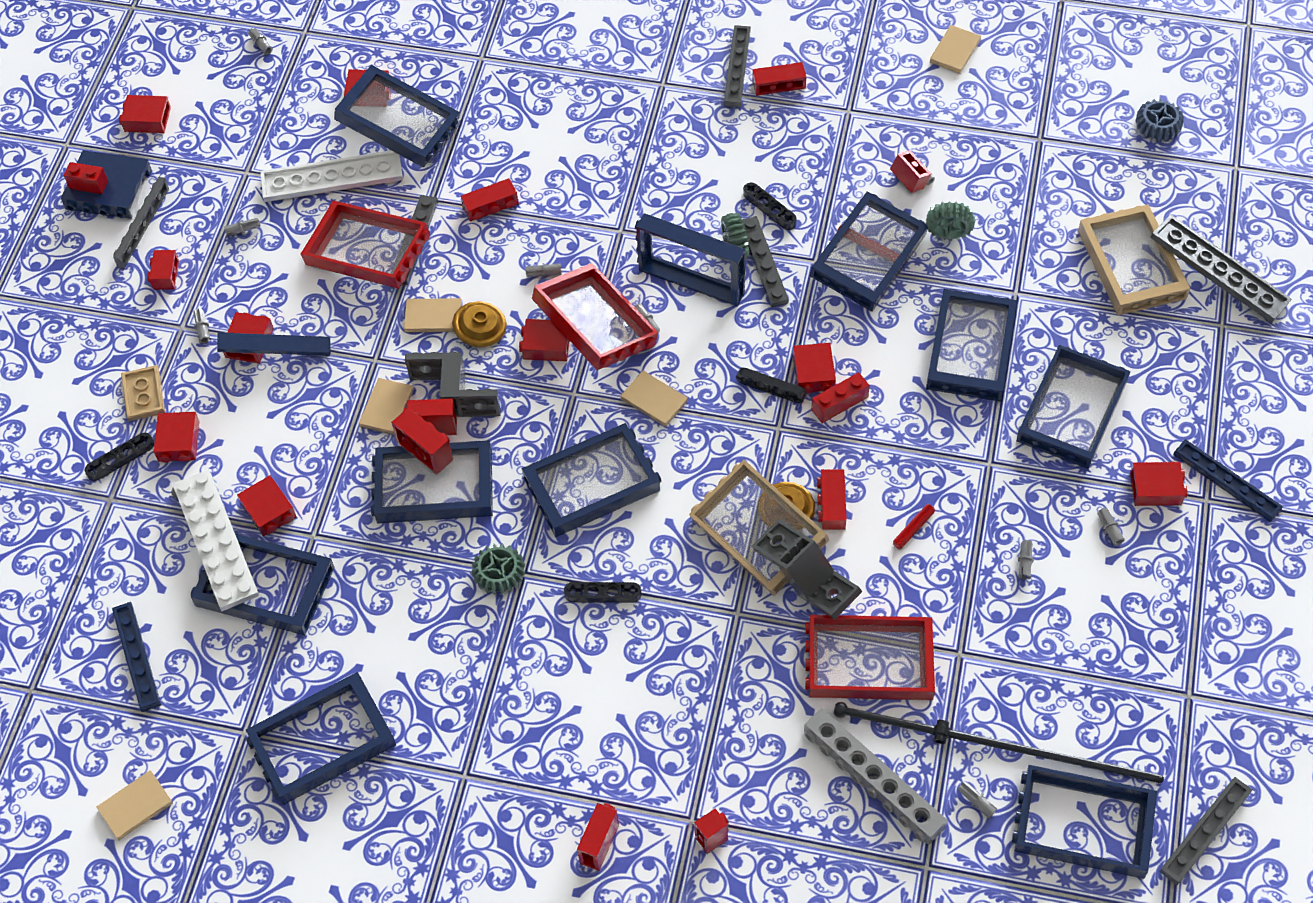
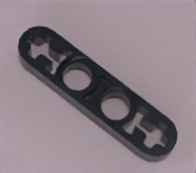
[743,182,797,230]
[736,367,807,403]
[84,433,154,481]
[564,582,642,603]

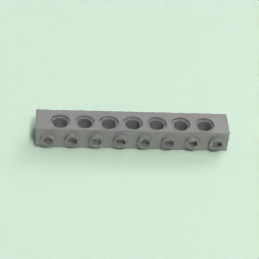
[804,708,948,845]

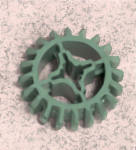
[926,201,975,241]
[721,213,749,259]
[471,543,525,595]

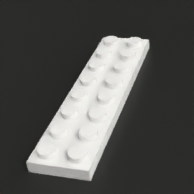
[260,150,403,202]
[173,469,259,611]

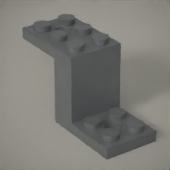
[405,351,501,417]
[752,519,862,620]

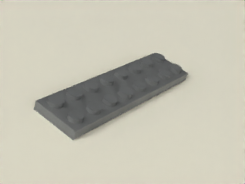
[1150,214,1292,323]

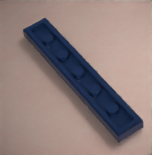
[217,332,331,356]
[1173,439,1283,522]
[112,601,162,712]

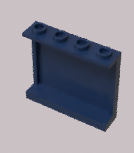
[61,150,152,219]

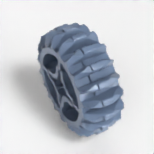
[1135,99,1184,142]

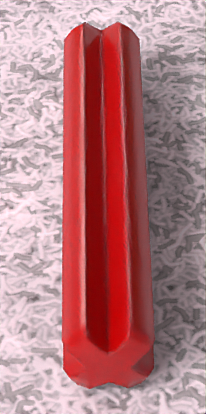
[893,504,935,549]

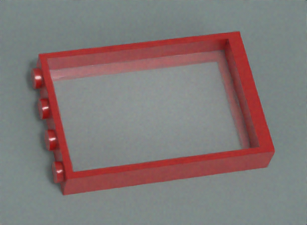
[301,200,430,289]
[532,263,659,370]
[805,615,935,700]

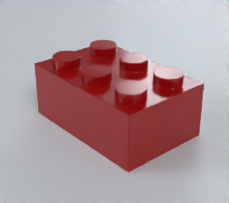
[391,408,453,475]

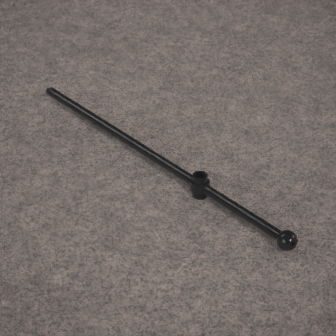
[833,702,1164,783]

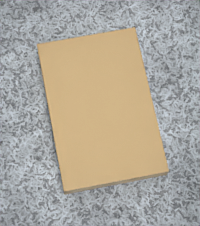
[929,25,981,74]
[404,298,462,332]
[121,365,166,422]
[620,371,688,427]
[359,378,414,435]
[96,770,173,841]

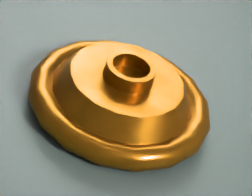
[452,301,507,347]
[757,482,815,531]

